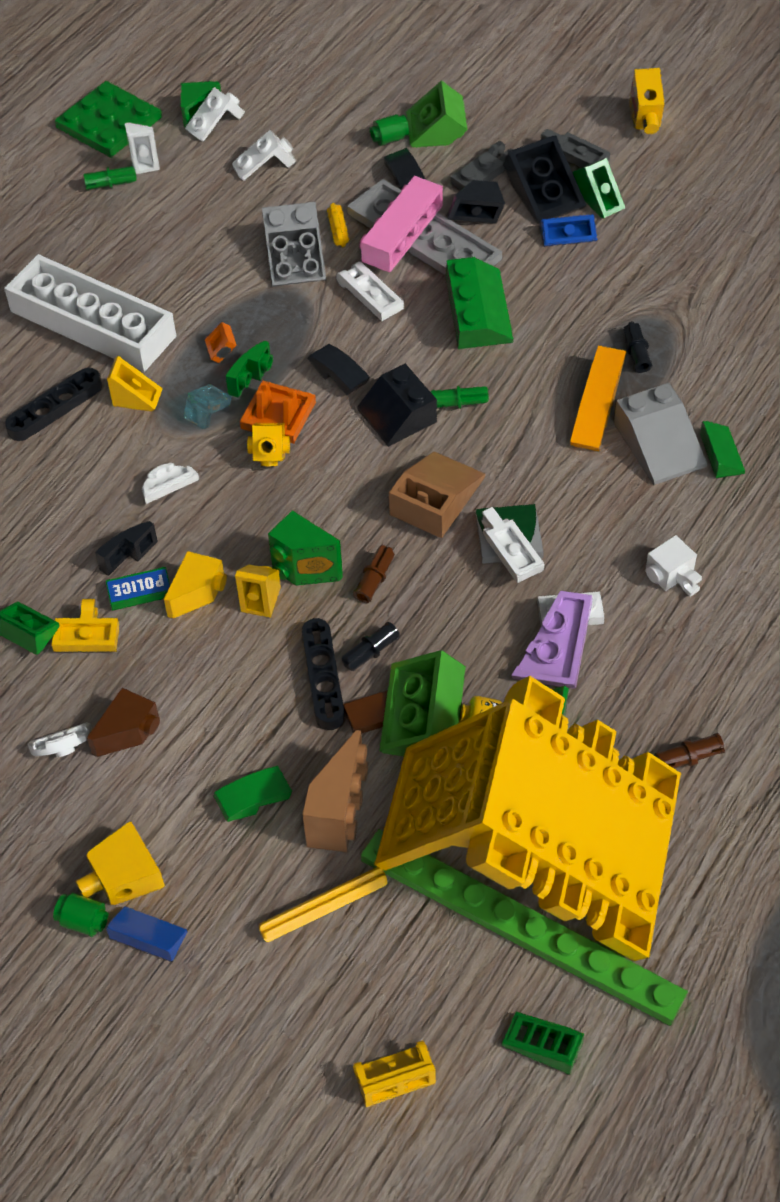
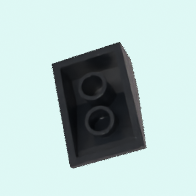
[503,135,586,224]

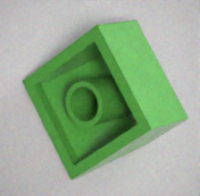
[406,80,468,147]

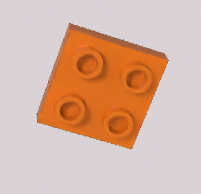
[240,380,316,444]

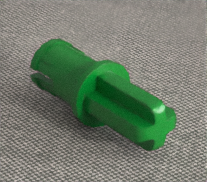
[84,166,137,190]
[431,386,489,409]

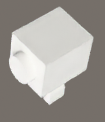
[645,535,702,597]

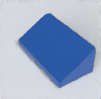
[539,214,597,247]
[106,906,188,962]

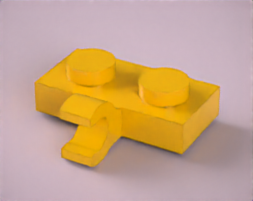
[52,599,120,652]

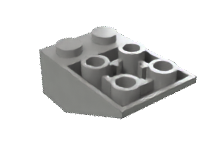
[262,202,326,287]

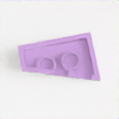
[511,591,593,689]

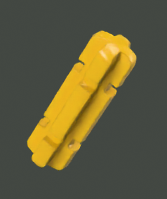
[327,203,350,247]

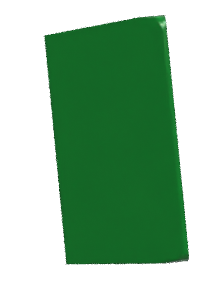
[700,421,745,478]
[0,601,60,655]

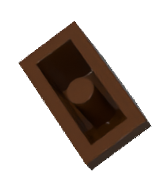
[87,688,160,757]

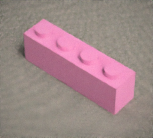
[359,176,443,273]

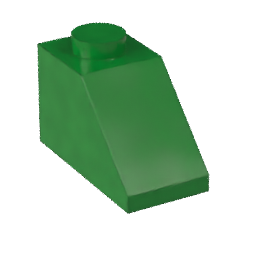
[572,158,625,219]

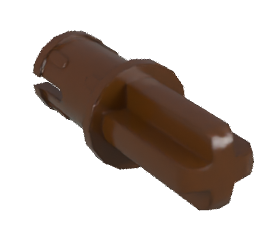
[353,545,395,603]

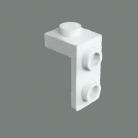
[185,87,245,142]
[232,130,296,181]

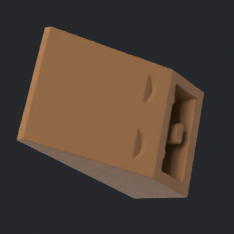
[389,452,486,538]
[303,730,368,852]

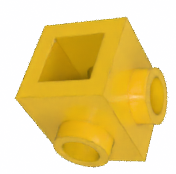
[247,423,290,466]

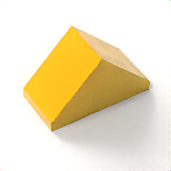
[107,356,163,412]

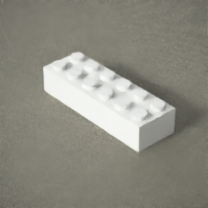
[4,254,176,372]

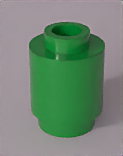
[370,114,409,146]
[53,893,109,937]

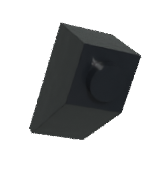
[447,180,505,223]

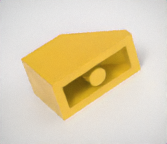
[164,551,227,619]
[235,564,281,618]

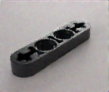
[5,368,102,441]
[302,618,344,730]

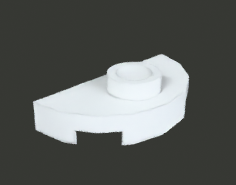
[142,463,199,504]
[28,722,92,757]

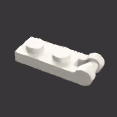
[336,261,404,321]

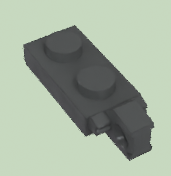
[541,129,611,168]

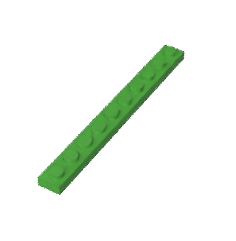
[361,829,688,1026]

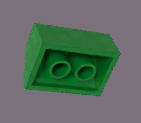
[445,257,514,349]

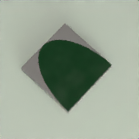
[475,504,544,564]

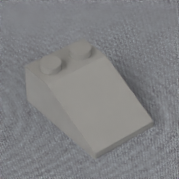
[614,383,707,485]

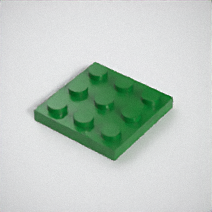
[55,81,162,158]

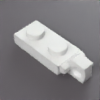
[482,507,544,583]

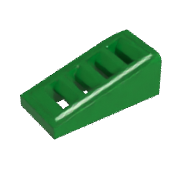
[502,1012,585,1075]

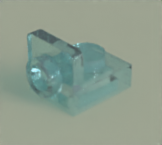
[184,384,232,429]

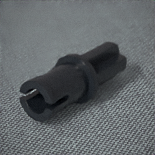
[624,321,652,373]
[341,622,400,671]

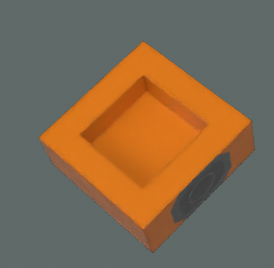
[205,322,237,363]

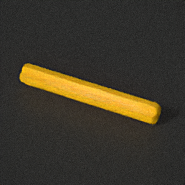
[258,867,387,942]

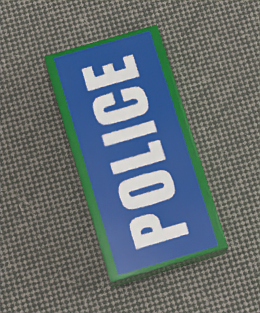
[106,567,170,611]

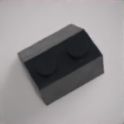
[358,363,437,447]

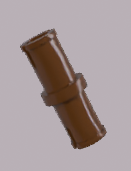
[654,733,725,768]

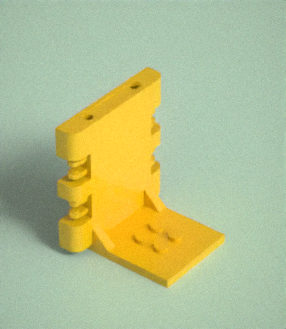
[374,676,681,961]

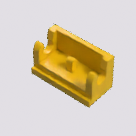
[353,1040,436,1107]

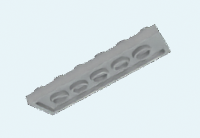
[347,179,502,275]

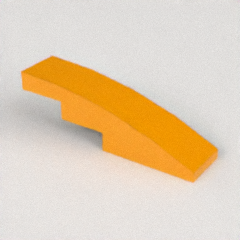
[570,345,626,452]

